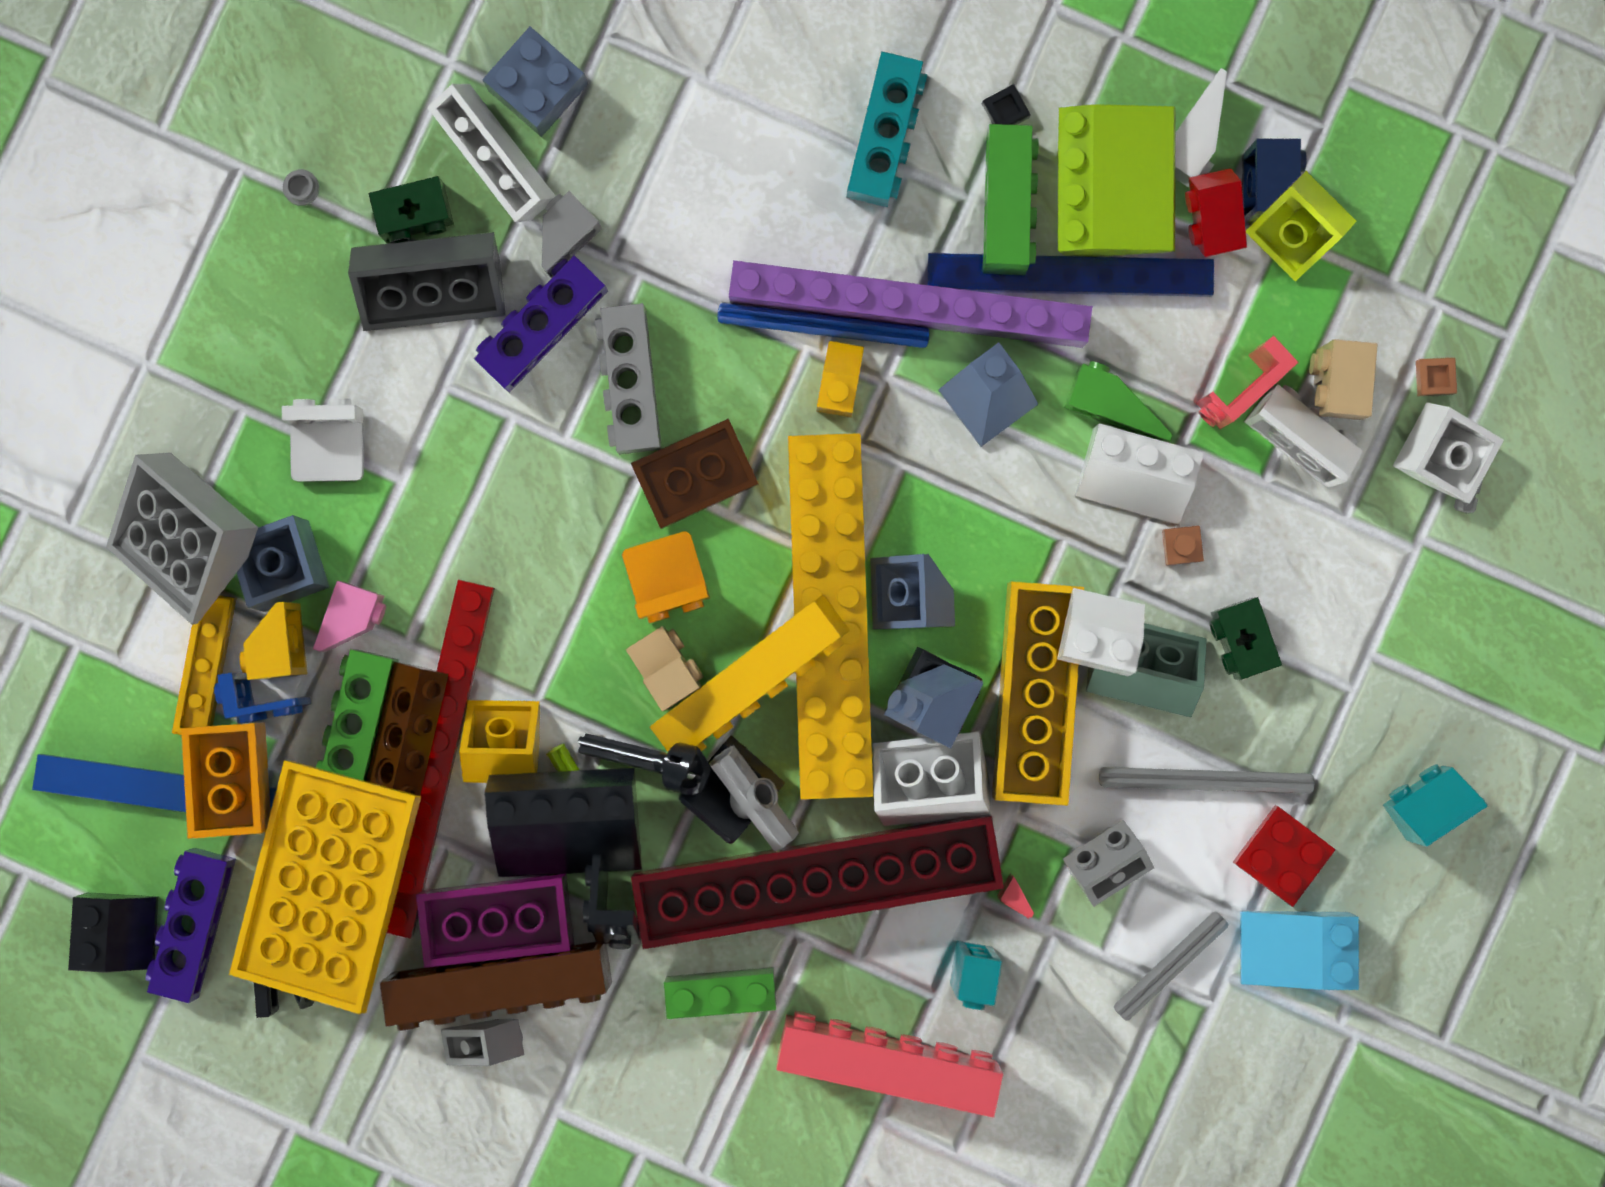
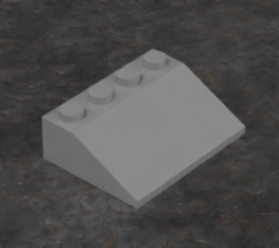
[106,453,258,625]

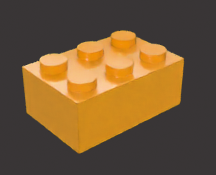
[181,722,271,839]

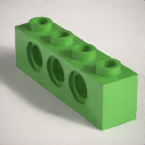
[316,649,399,781]

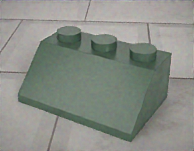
[1086,623,1207,718]

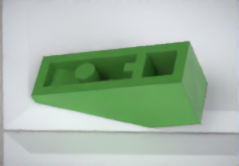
[1064,361,1173,442]

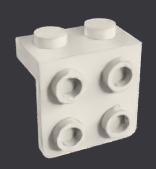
[282,399,364,482]

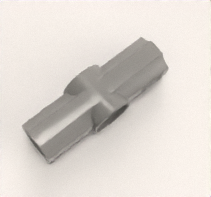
[709,745,799,851]

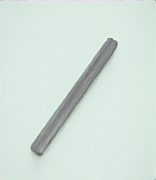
[1099,767,1315,793]

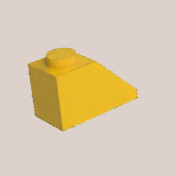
[817,341,864,418]

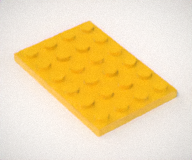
[229,760,421,1014]

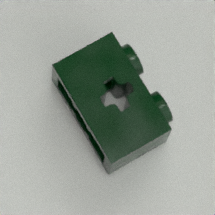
[368,176,454,243]
[1209,597,1282,680]

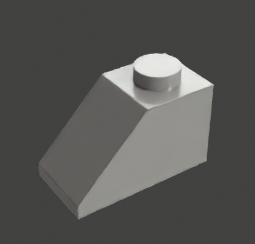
[542,191,602,278]
[441,1019,524,1066]

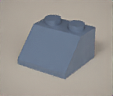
[884,664,984,749]

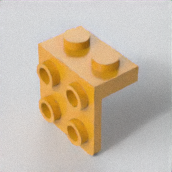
[622,531,710,624]

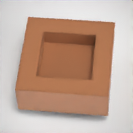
[1415,357,1457,397]
[1162,526,1204,565]

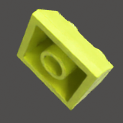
[1246,171,1357,282]

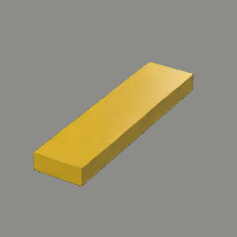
[172,595,237,735]

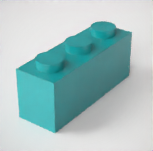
[950,941,1002,1010]

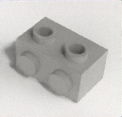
[1063,820,1155,907]

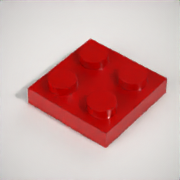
[1232,805,1336,907]

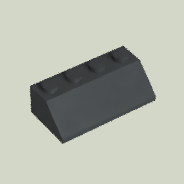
[348,232,505,331]

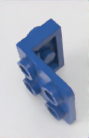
[214,672,311,724]

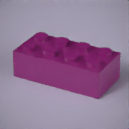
[416,874,574,968]

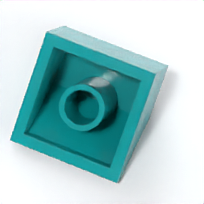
[1383,764,1488,847]

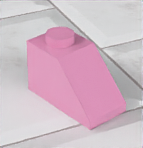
[313,581,386,652]

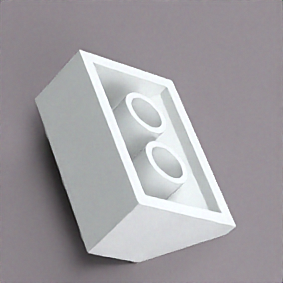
[1244,384,1363,488]
[1075,423,1204,525]
[873,732,991,826]

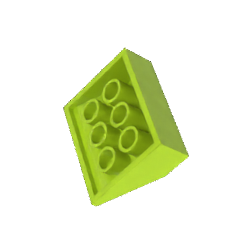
[1058,104,1176,259]

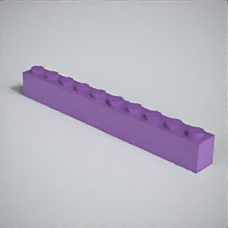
[729,260,1093,348]

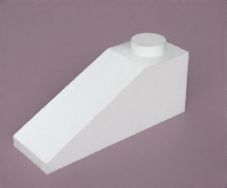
[1175,68,1227,188]

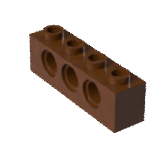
[366,662,449,796]

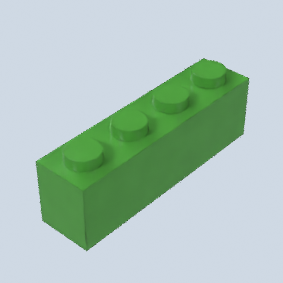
[983,124,1039,275]

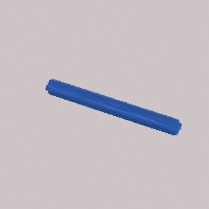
[717,303,930,348]

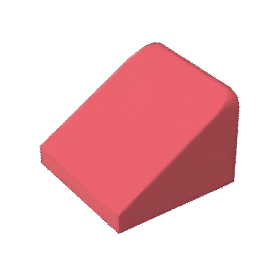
[997,874,1034,919]

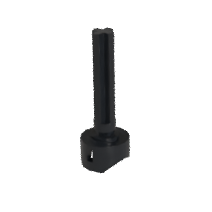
[578,733,711,795]

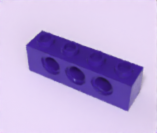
[473,255,608,393]
[146,848,236,1003]

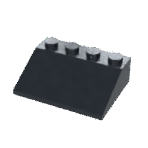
[484,768,642,877]

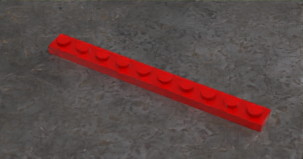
[387,580,495,939]

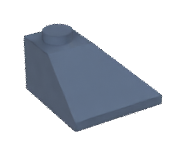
[938,342,1038,447]
[870,554,955,629]

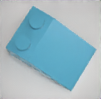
[1240,911,1359,990]

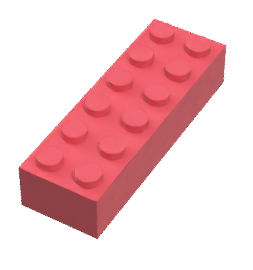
[776,1011,1003,1118]

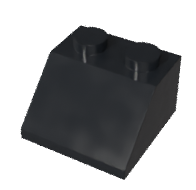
[68,892,159,972]

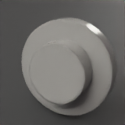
[283,169,319,206]

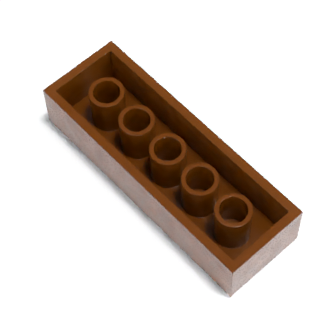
[379,941,612,1031]

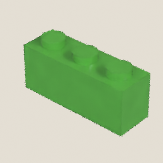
[664,967,777,1019]

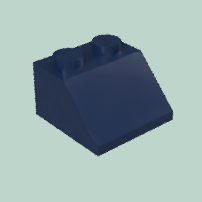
[1242,139,1307,226]

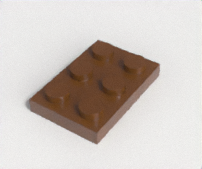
[631,418,759,529]

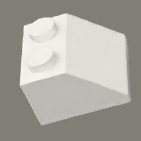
[1393,402,1504,504]
[1057,588,1145,676]

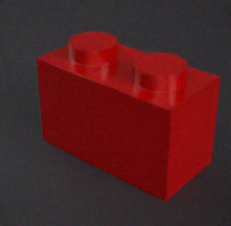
[1185,168,1247,257]

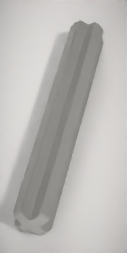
[1114,912,1228,1021]

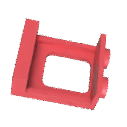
[1196,336,1299,429]

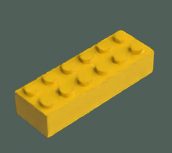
[992,581,1084,806]

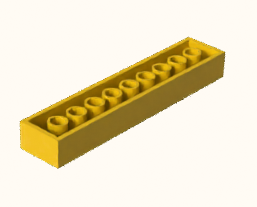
[788,433,873,799]

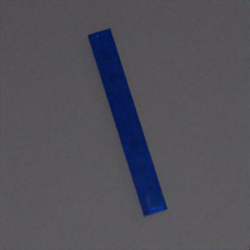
[927,253,1214,297]

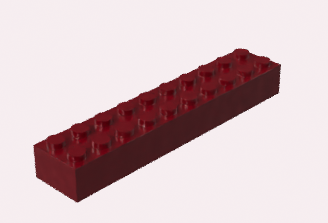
[631,815,1004,949]

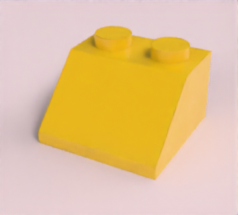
[239,602,308,680]
[459,700,540,783]

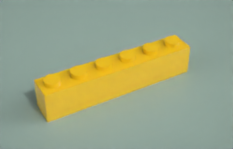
[649,595,850,752]

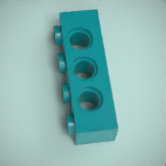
[846,51,928,208]

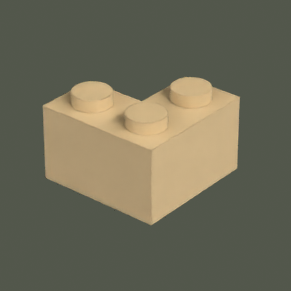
[1309,339,1378,420]
[625,626,704,711]

